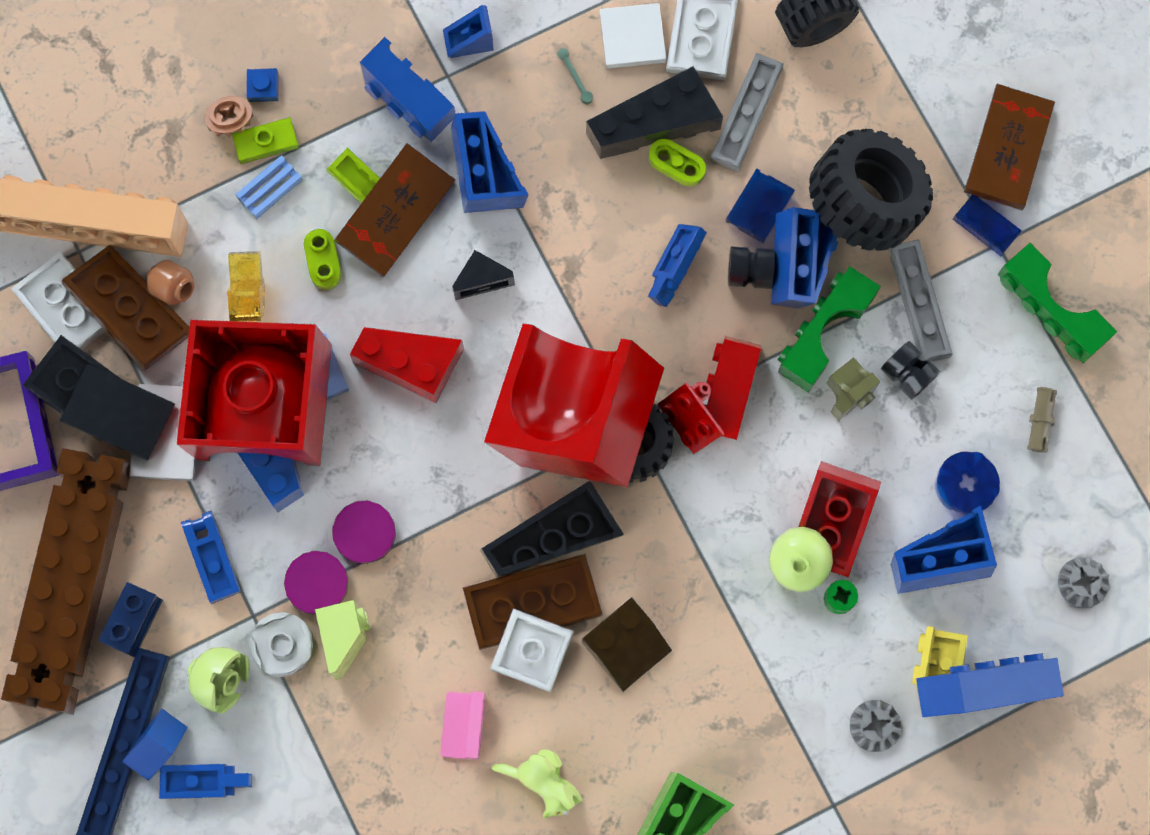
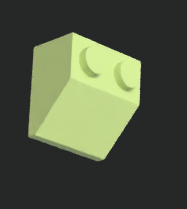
[315,600,370,680]

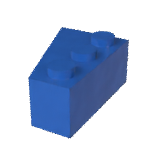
[771,207,838,308]

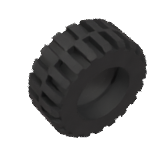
[809,129,933,251]

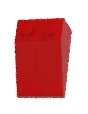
[798,461,881,578]

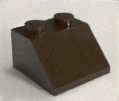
[582,597,672,692]

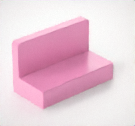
[440,691,485,760]

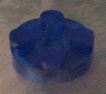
[935,451,1000,515]

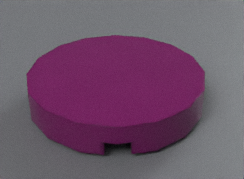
[332,500,396,564]
[284,551,348,615]

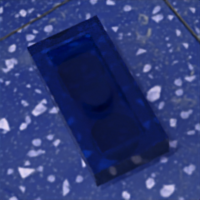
[953,195,1022,257]

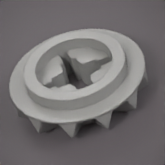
[1058,557,1110,608]
[849,700,902,752]

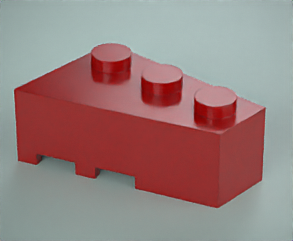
[350,327,464,403]
[704,336,761,440]

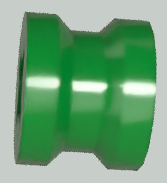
[823,579,858,615]

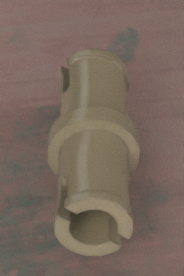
[1027,387,1057,453]

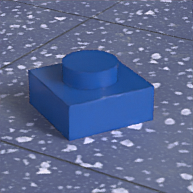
[246,68,278,102]

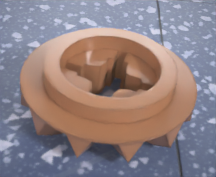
[204,96,254,137]

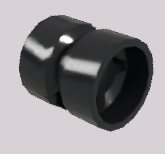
[728,246,775,289]
[881,341,941,400]

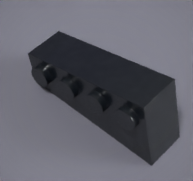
[586,66,723,159]

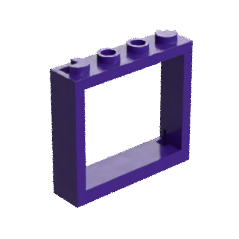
[0,351,60,491]

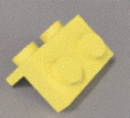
[912,626,968,691]

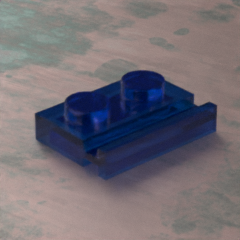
[725,168,795,244]

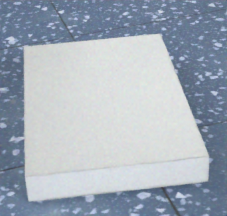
[666,0,738,81]
[11,251,106,350]
[130,384,196,481]

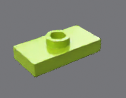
[232,117,299,164]
[326,147,380,203]

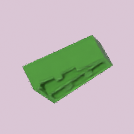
[637,772,734,835]

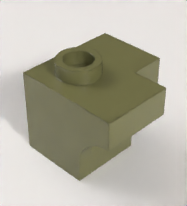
[826,357,880,421]

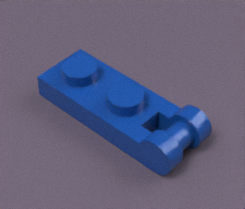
[181,510,242,604]

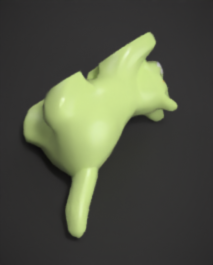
[492,750,582,819]

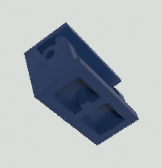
[98,582,163,657]

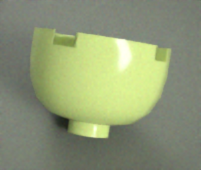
[769,527,833,592]
[188,647,250,714]

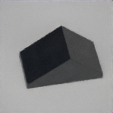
[452,250,515,301]

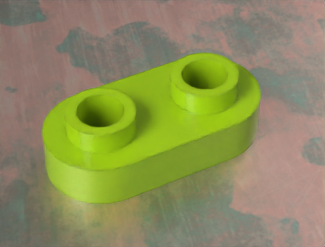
[649,139,706,187]
[303,229,342,291]

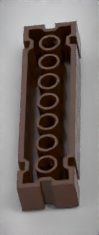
[1,448,131,715]

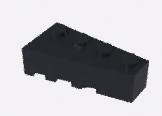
[480,481,624,577]

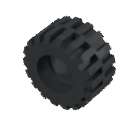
[775,0,860,48]
[629,403,674,483]

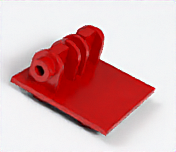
[657,382,725,455]

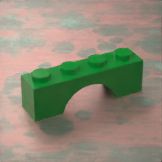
[997,242,1117,364]
[778,266,881,393]

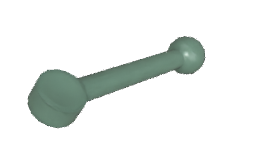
[557,48,593,104]

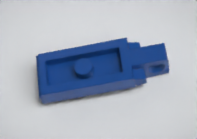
[648,224,707,307]
[159,764,252,799]

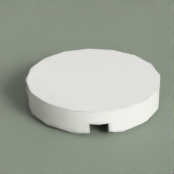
[249,612,314,677]

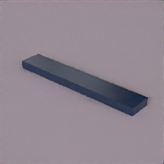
[76,647,170,835]

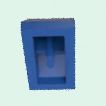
[443,5,494,58]
[122,708,188,781]

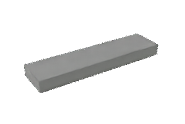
[710,53,784,172]
[888,239,953,362]

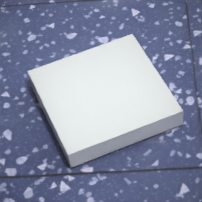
[600,3,666,69]
[490,608,573,692]

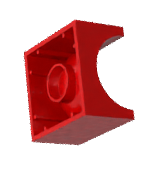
[177,320,332,466]
[484,323,664,487]

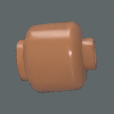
[147,260,194,305]

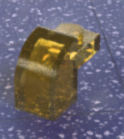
[227,251,265,321]

